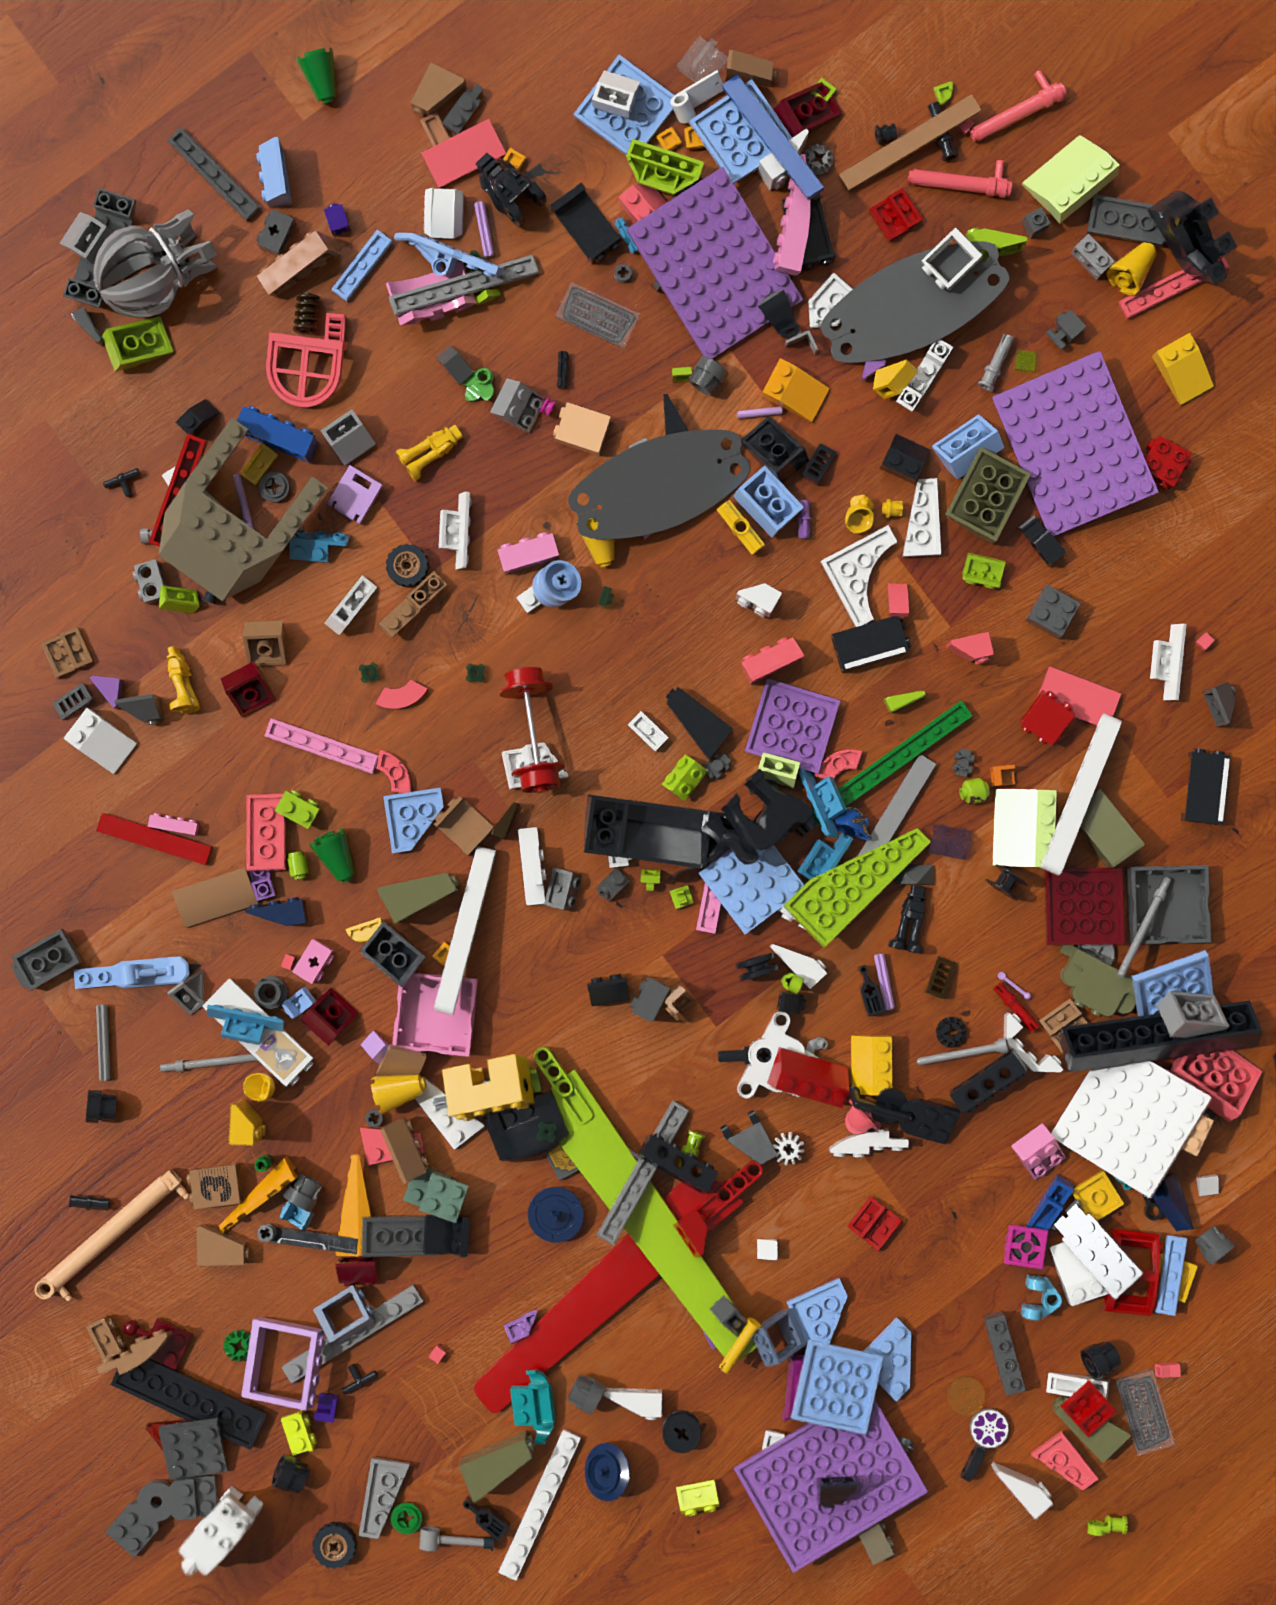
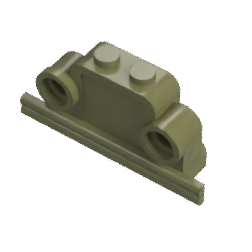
[1059,945,1136,1017]

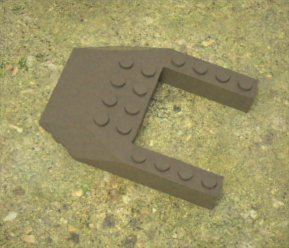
[158,418,328,601]

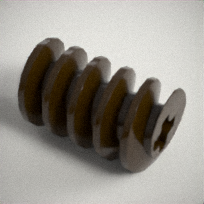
[293,293,321,335]

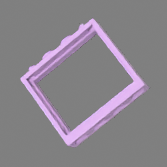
[241,1317,325,1411]

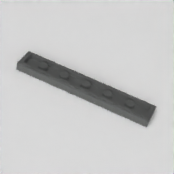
[167,127,261,222]

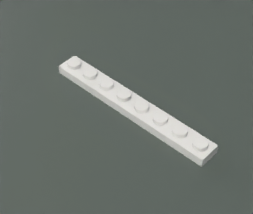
[498,1428,581,1581]

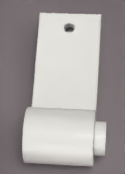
[670,70,723,123]

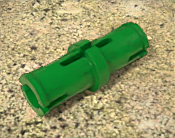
[254,1155,273,1172]

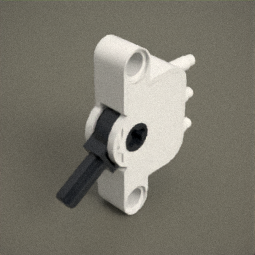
[718,1011,818,1098]

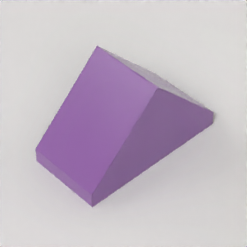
[90,676,124,710]

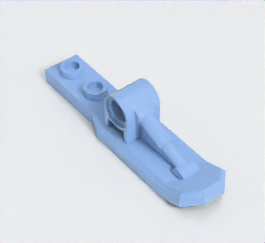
[394,233,504,277]
[74,956,190,989]

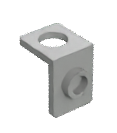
[785,330,818,355]

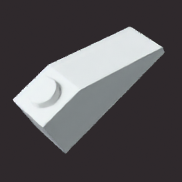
[324,575,377,635]
[769,944,827,989]
[604,1388,662,1420]

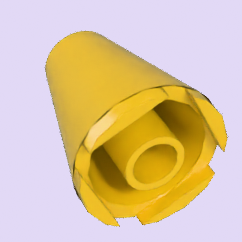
[1107,243,1157,295]
[576,518,614,567]
[371,1075,427,1115]

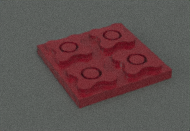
[1044,868,1125,945]

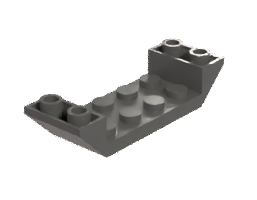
[63,188,136,308]

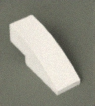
[1046,1372,1110,1400]

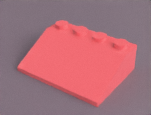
[1169,1049,1262,1122]

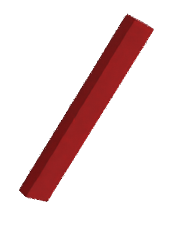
[96,813,212,865]

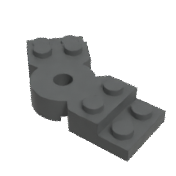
[106,1474,218,1557]

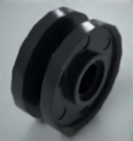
[735,952,779,981]

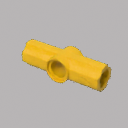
[716,500,765,555]

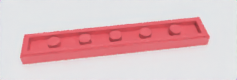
[1118,256,1229,319]

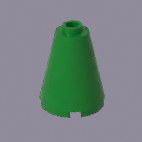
[296,48,336,105]
[309,827,355,883]

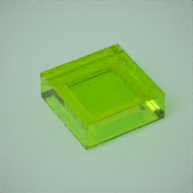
[1014,350,1036,372]

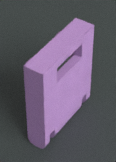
[327,465,384,524]

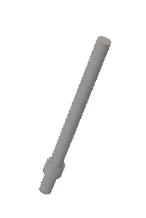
[1117,877,1172,978]
[160,1054,259,1072]

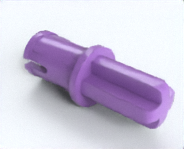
[797,500,812,539]

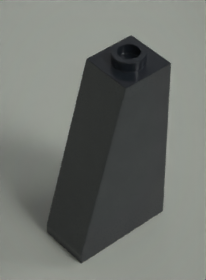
[665,687,733,760]

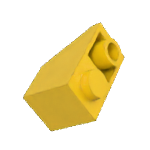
[873,360,918,399]

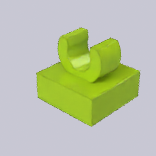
[641,869,660,891]
[670,885,694,909]

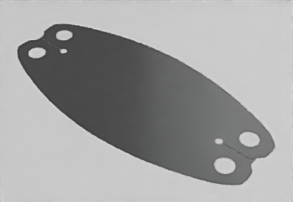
[820,241,1009,363]
[568,430,750,539]

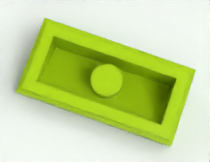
[159,585,200,614]

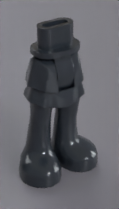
[888,885,927,954]

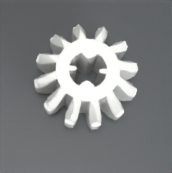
[772,1132,805,1165]

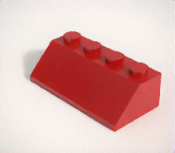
[767,1047,849,1109]

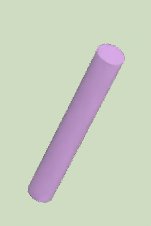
[233,474,254,529]

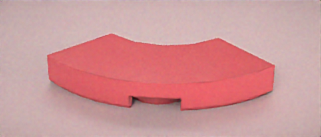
[376,680,428,709]
[376,750,411,793]
[814,750,863,779]

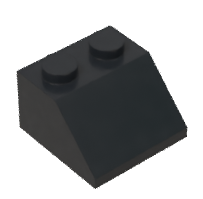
[880,434,930,484]

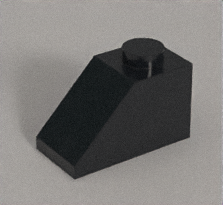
[176,399,220,437]
[777,991,806,1014]

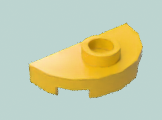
[345,917,383,943]

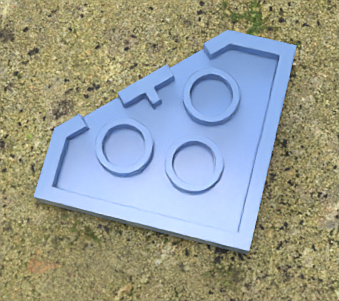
[383,787,444,853]
[786,1278,848,1347]
[864,1318,911,1402]

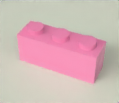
[498,532,560,574]

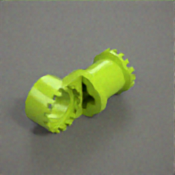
[781,973,804,994]
[1088,1515,1128,1536]

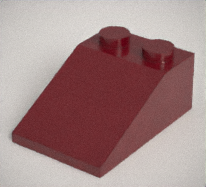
[773,82,843,138]

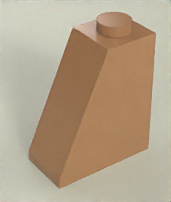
[725,50,777,87]
[411,63,466,117]
[197,1224,250,1266]

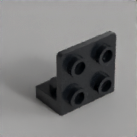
[423,1215,470,1257]

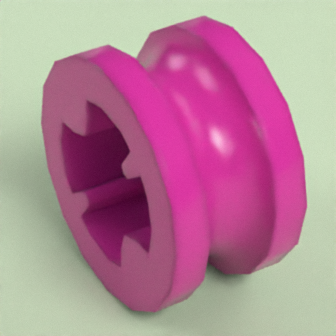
[540,397,556,417]

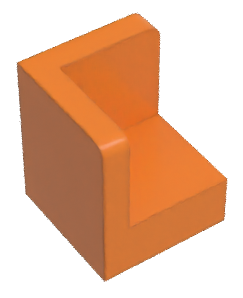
[990,765,1016,787]

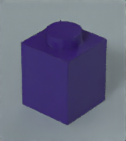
[324,203,351,236]

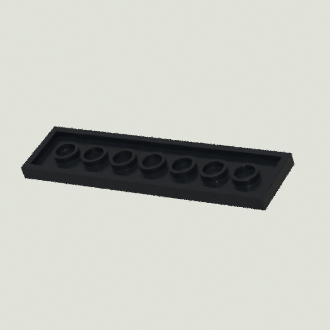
[110,1348,268,1450]

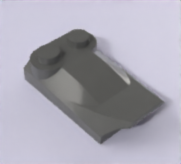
[12,929,82,991]

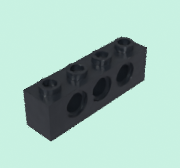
[949,1048,1027,1113]
[637,1133,718,1194]

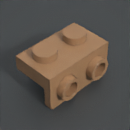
[664,985,694,1023]
[86,1315,126,1359]

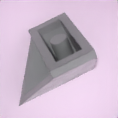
[167,969,205,1015]

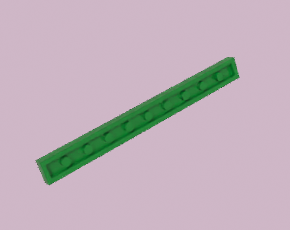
[812,700,972,828]

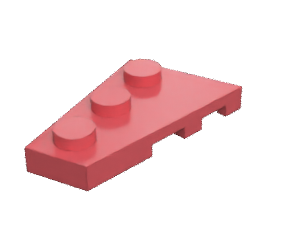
[360,1127,425,1165]
[1031,1431,1098,1490]

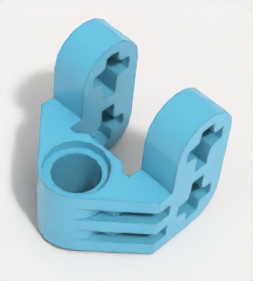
[1021,1274,1061,1320]

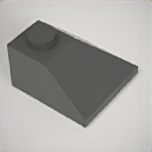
[1203,682,1236,727]
[114,694,164,725]

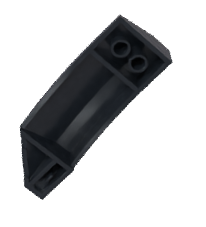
[583,794,747,869]

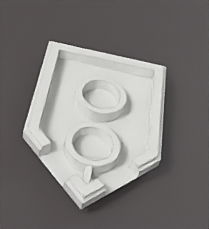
[808,273,853,328]

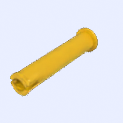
[719,1318,762,1374]

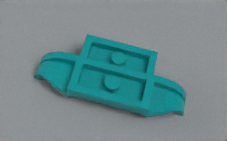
[510,1369,556,1444]

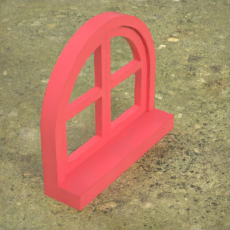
[266,332,348,407]

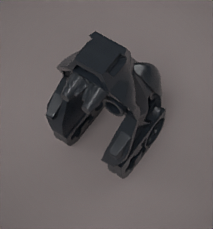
[475,153,547,228]

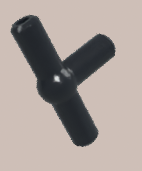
[103,468,140,497]
[342,1364,378,1395]

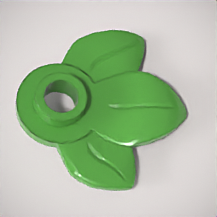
[462,368,494,401]

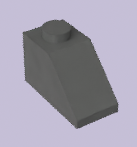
[710,1295,748,1338]

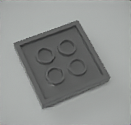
[159,1418,228,1480]

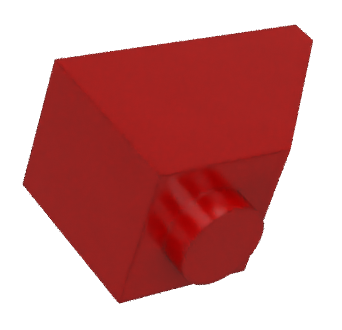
[673,1210,707,1257]

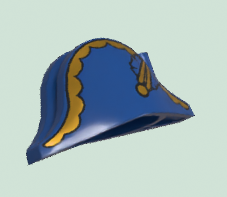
[833,807,871,841]

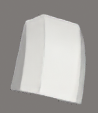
[424,188,464,239]

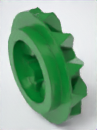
[223,1330,251,1362]
[391,1502,422,1534]

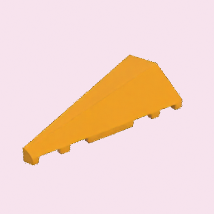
[335,1154,371,1256]
[219,1156,298,1233]

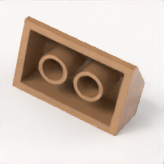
[380,1117,429,1184]

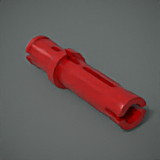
[993,981,1040,1033]

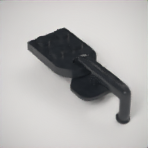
[849,1086,961,1145]

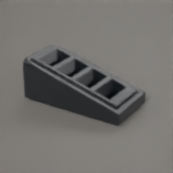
[801,443,837,486]

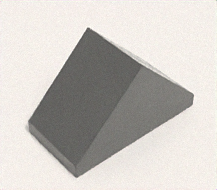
[436,345,474,385]

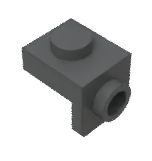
[596,868,629,901]

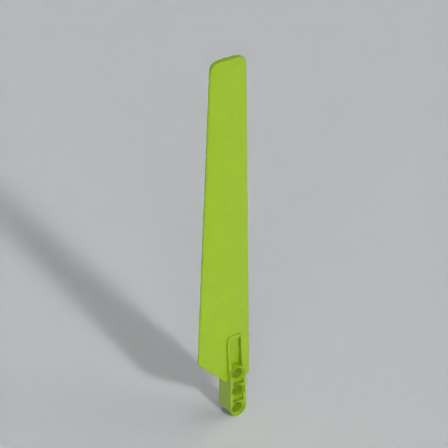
[534,1046,757,1361]

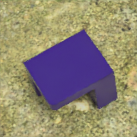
[314,1393,339,1423]

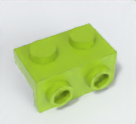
[962,553,1006,589]
[662,755,707,801]
[275,790,322,829]

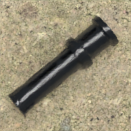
[928,102,959,161]

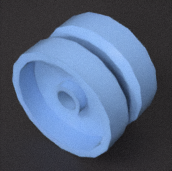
[532,560,582,608]

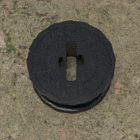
[985,864,1028,901]
[662,1410,701,1453]

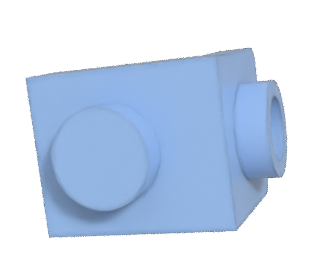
[281,986,316,1019]

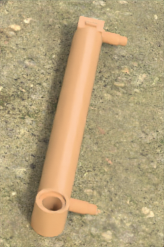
[35,1168,189,1301]

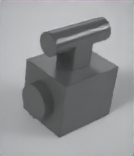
[1045,310,1086,350]

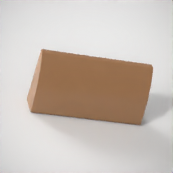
[172,867,259,928]

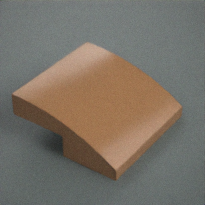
[41,627,93,679]
[1039,999,1087,1054]
[376,1044,426,1076]

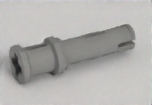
[977,334,1015,392]

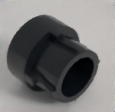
[85,1090,117,1123]
[1080,1341,1121,1380]
[271,1454,309,1493]

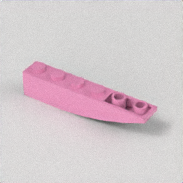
[773,154,810,276]

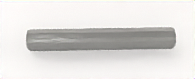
[96,1004,111,1081]

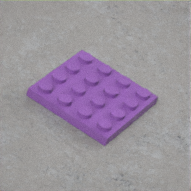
[745,678,840,774]

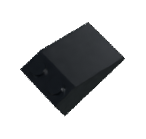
[741,416,809,484]
[359,921,427,988]

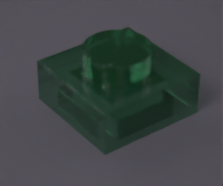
[598,586,614,609]

